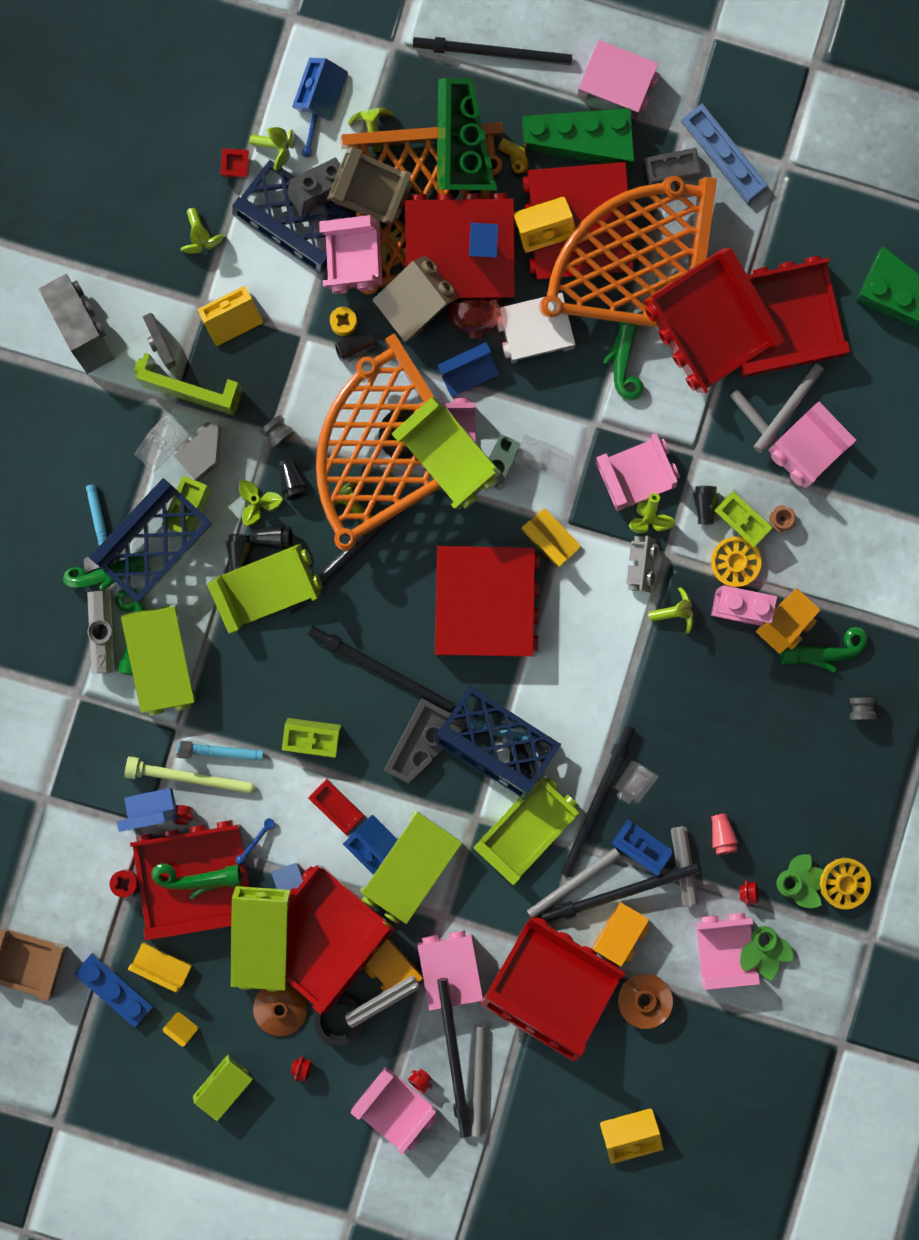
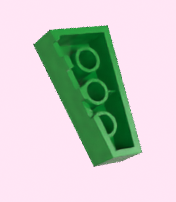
[437,78,497,190]
[522,108,634,169]
[855,246,919,329]

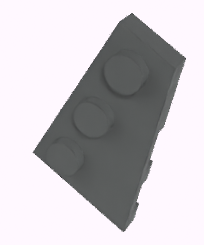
[384,698,467,783]

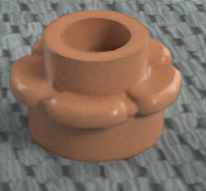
[769,505,796,532]

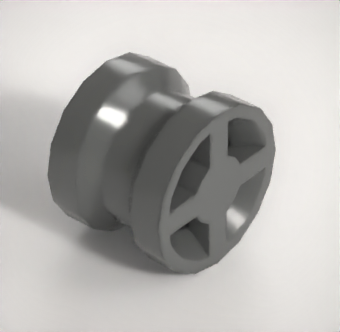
[260,415,295,449]
[849,697,877,720]

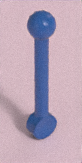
[302,112,318,157]
[236,818,275,866]

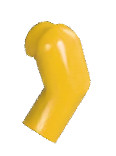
[498,138,529,174]

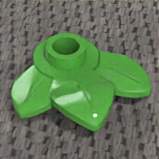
[776,854,830,908]
[740,926,793,981]

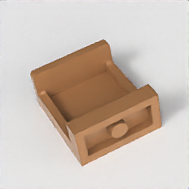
[0,928,67,1001]

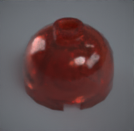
[447,297,501,338]

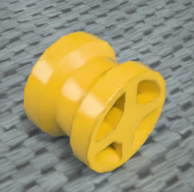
[330,307,357,337]

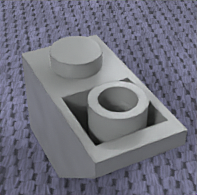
[174,421,221,482]

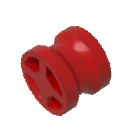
[109,869,139,897]

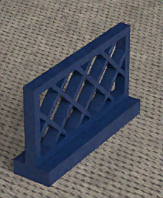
[232,159,353,274]
[89,478,213,603]
[434,686,561,801]

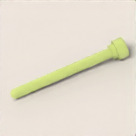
[124,756,255,793]

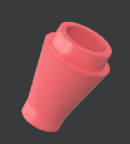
[711,814,739,855]

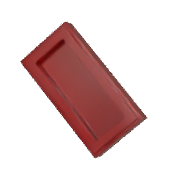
[308,778,365,836]

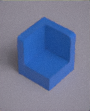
[469,223,498,257]

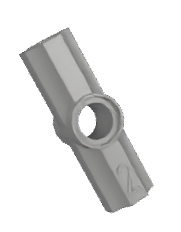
[87,591,116,674]

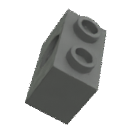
[287,157,341,216]

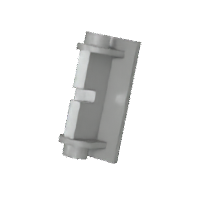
[626,536,659,593]

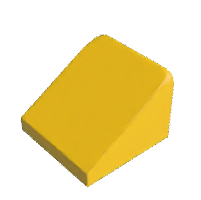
[162,1012,198,1046]

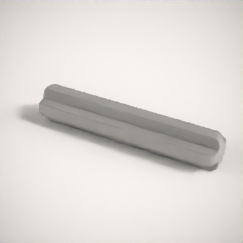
[671,826,699,907]
[345,976,420,1028]

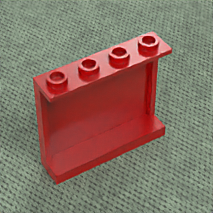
[523,162,634,280]
[405,193,515,298]
[643,248,785,394]
[739,256,850,378]
[435,546,540,657]
[130,820,250,940]
[286,865,396,1015]
[480,916,625,1062]

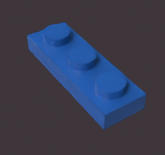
[74,953,154,1028]

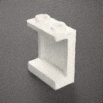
[495,293,575,364]

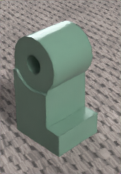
[489,434,521,490]

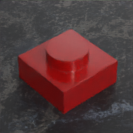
[220,148,250,179]

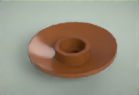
[618,974,673,1029]
[253,982,308,1036]

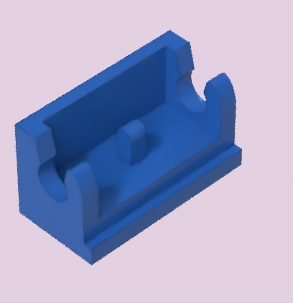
[611,819,673,876]

